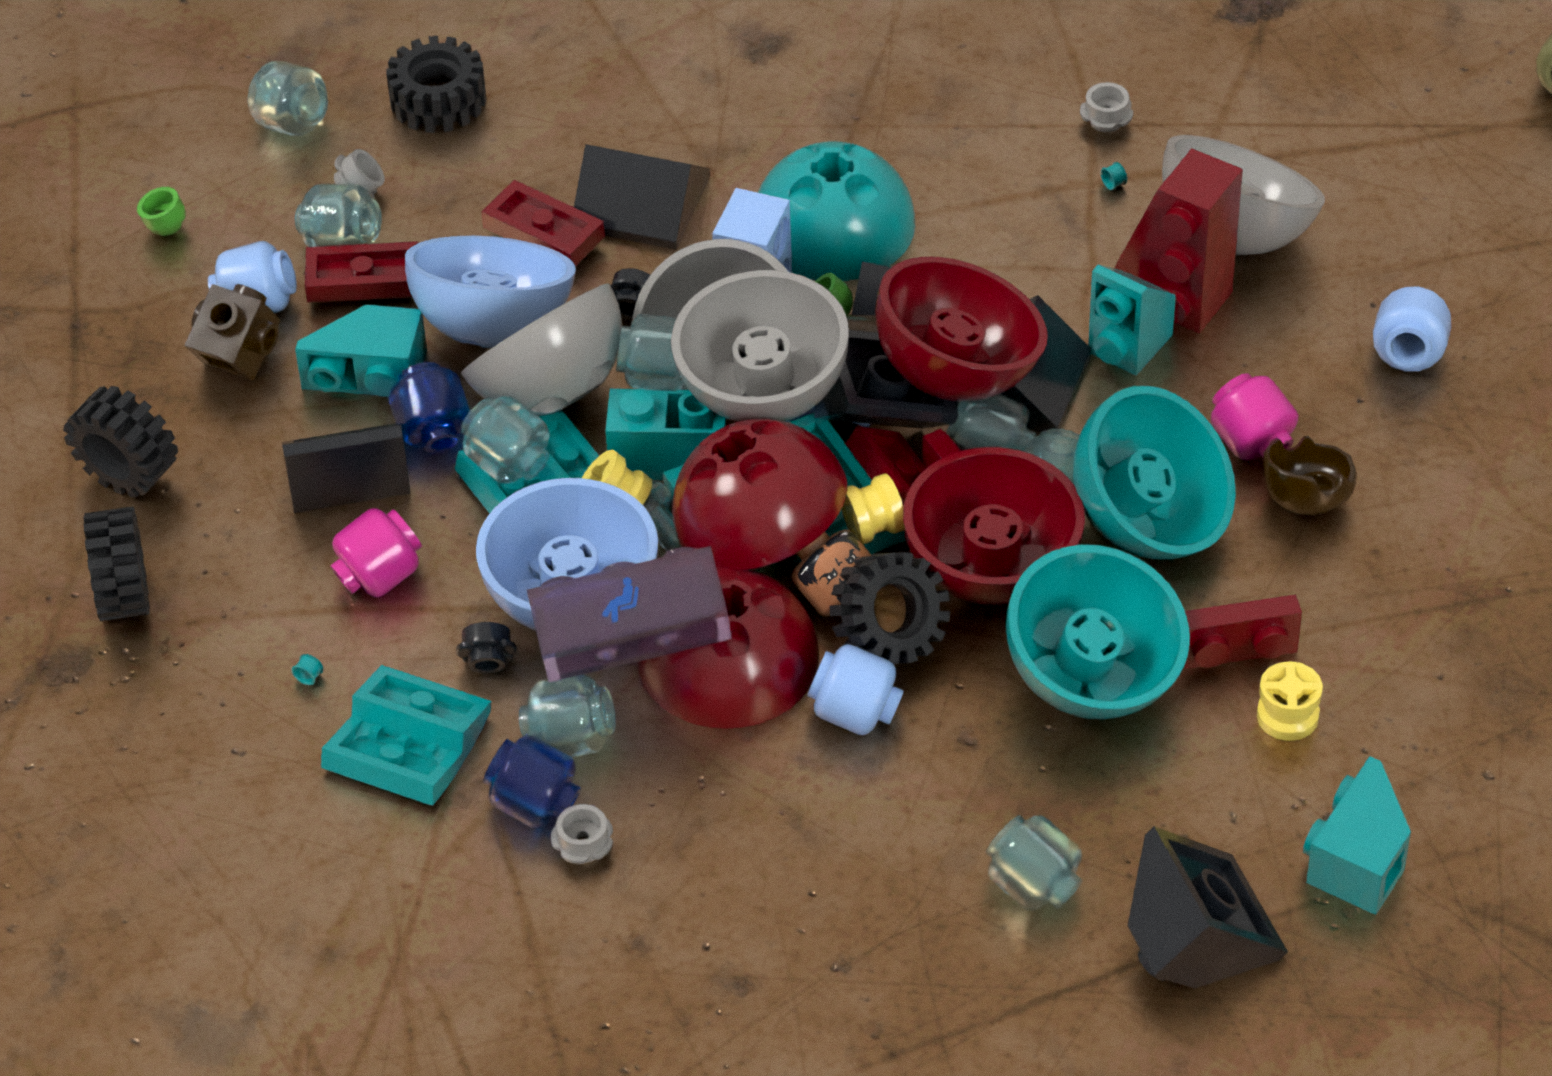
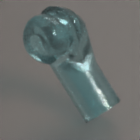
[643,481,682,556]

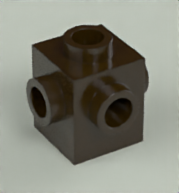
[184,284,281,381]

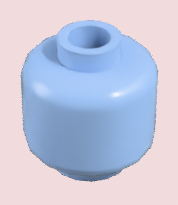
[208,241,297,313]
[1373,287,1451,372]
[807,644,904,735]

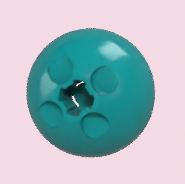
[757,141,916,281]
[1073,385,1236,559]
[1006,545,1190,719]

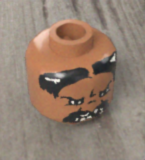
[792,529,881,617]

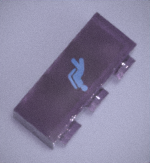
[527,546,732,682]

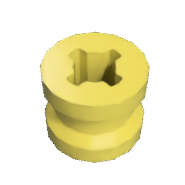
[582,449,652,505]
[841,473,904,545]
[1257,661,1323,741]

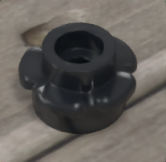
[610,268,650,320]
[456,622,517,674]

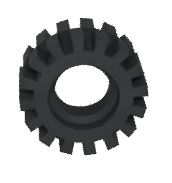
[386,36,486,133]
[63,386,178,497]
[83,506,150,621]
[829,552,951,664]

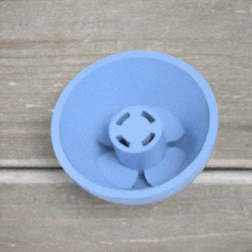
[405,236,576,348]
[476,478,658,636]

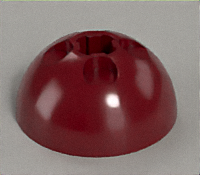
[875,256,1048,401]
[672,418,847,571]
[903,447,1085,605]
[638,568,819,729]

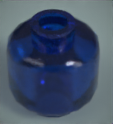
[388,362,472,453]
[483,735,582,828]

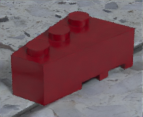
[1114,148,1243,334]

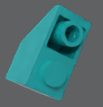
[1088,264,1176,376]
[295,305,427,399]
[605,388,726,481]
[1303,756,1411,915]

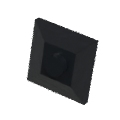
[1127,826,1288,989]

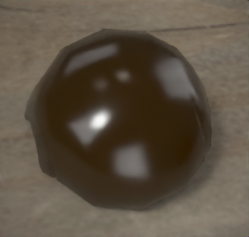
[1263,436,1357,515]

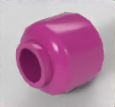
[1210,373,1299,461]
[330,508,422,598]

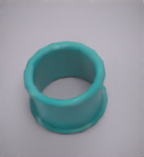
[1100,162,1128,190]
[291,654,324,685]

